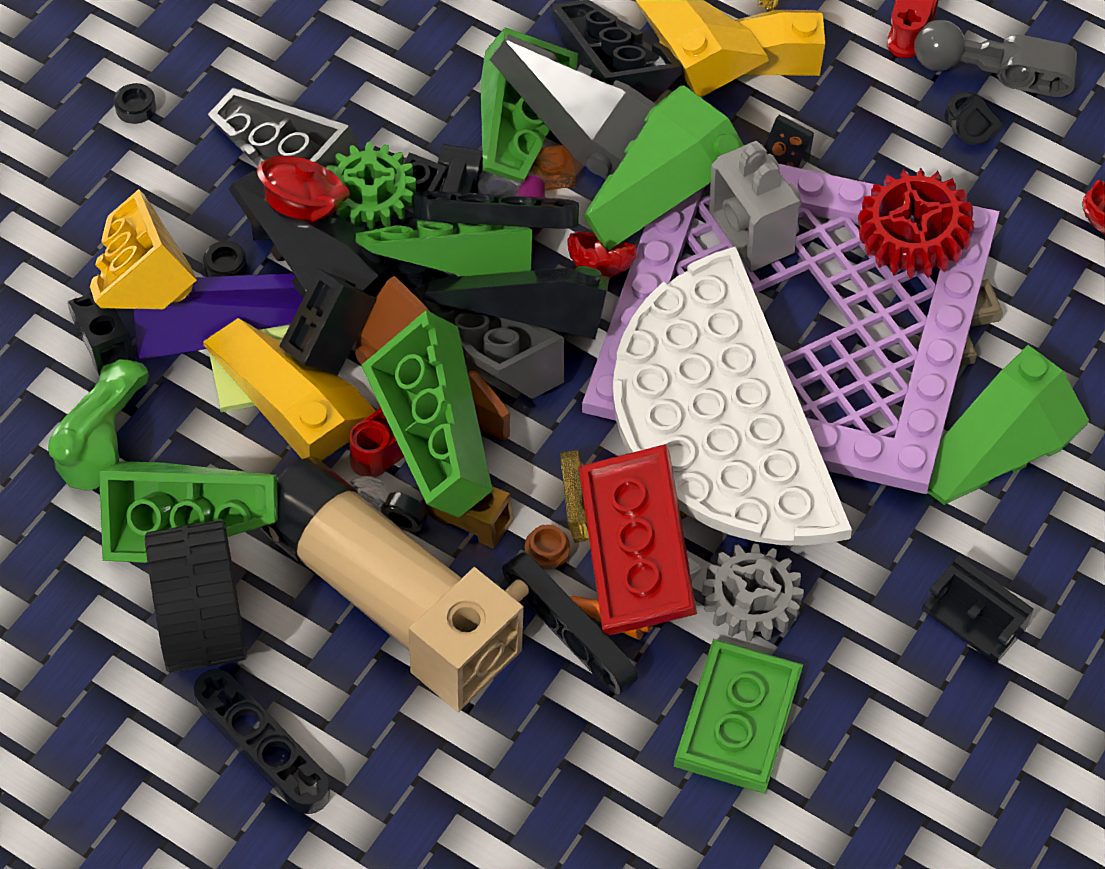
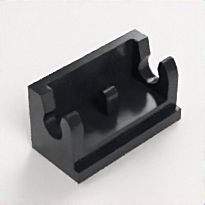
[279,269,377,376]
[922,555,1034,664]

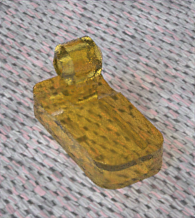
[560,449,589,543]

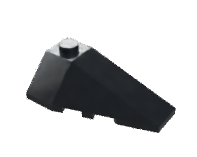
[424,266,610,340]

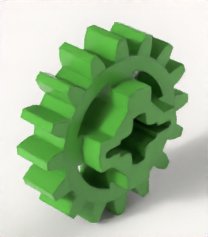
[326,142,416,231]

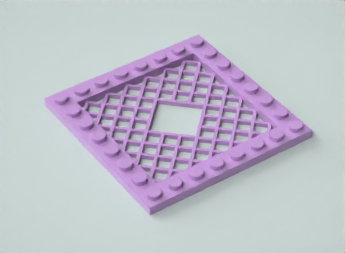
[582,164,1000,494]

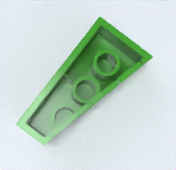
[361,310,493,518]

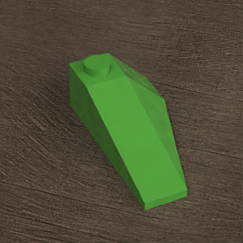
[356,220,532,276]
[928,345,1089,505]
[99,461,278,563]

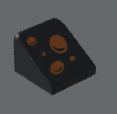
[764,115,814,169]

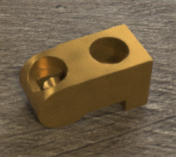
[421,486,514,549]

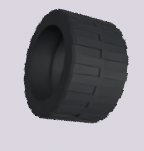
[145,520,247,673]

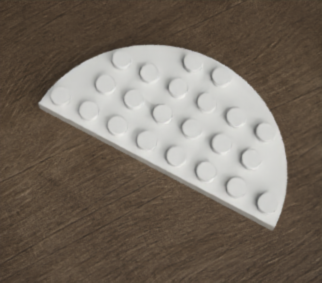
[613,246,852,546]

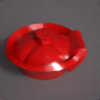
[257,156,350,222]

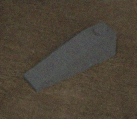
[489,34,657,179]
[208,88,361,167]
[414,274,564,399]

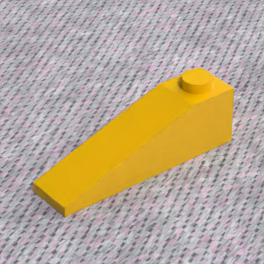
[634,0,769,97]
[659,10,825,76]
[90,189,197,309]
[203,318,376,461]

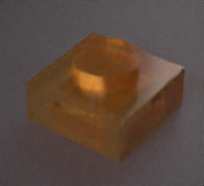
[530,145,576,191]

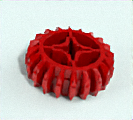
[858,168,974,279]

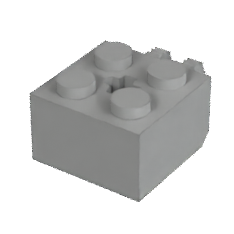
[709,141,802,272]

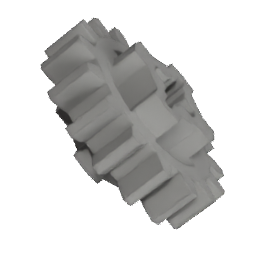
[702,543,804,642]

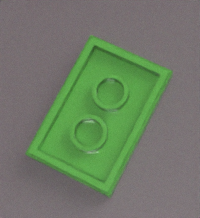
[674,639,803,794]

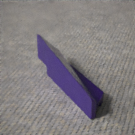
[133,274,303,360]

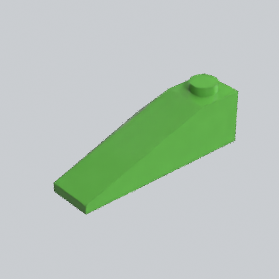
[481,27,578,183]
[583,86,744,250]

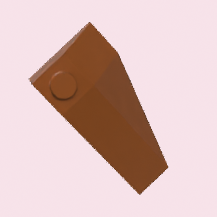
[355,276,510,441]

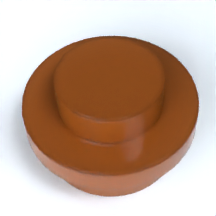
[525,524,570,569]

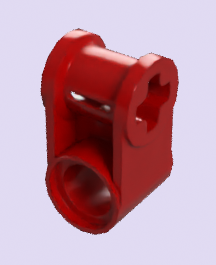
[887,0,939,58]
[350,407,404,478]

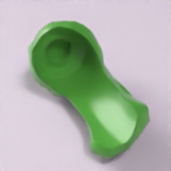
[48,360,149,491]

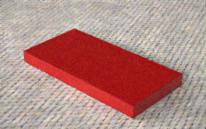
[578,444,697,636]

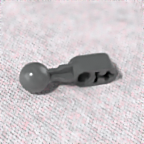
[914,20,1078,97]

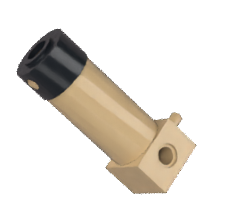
[259,457,529,713]

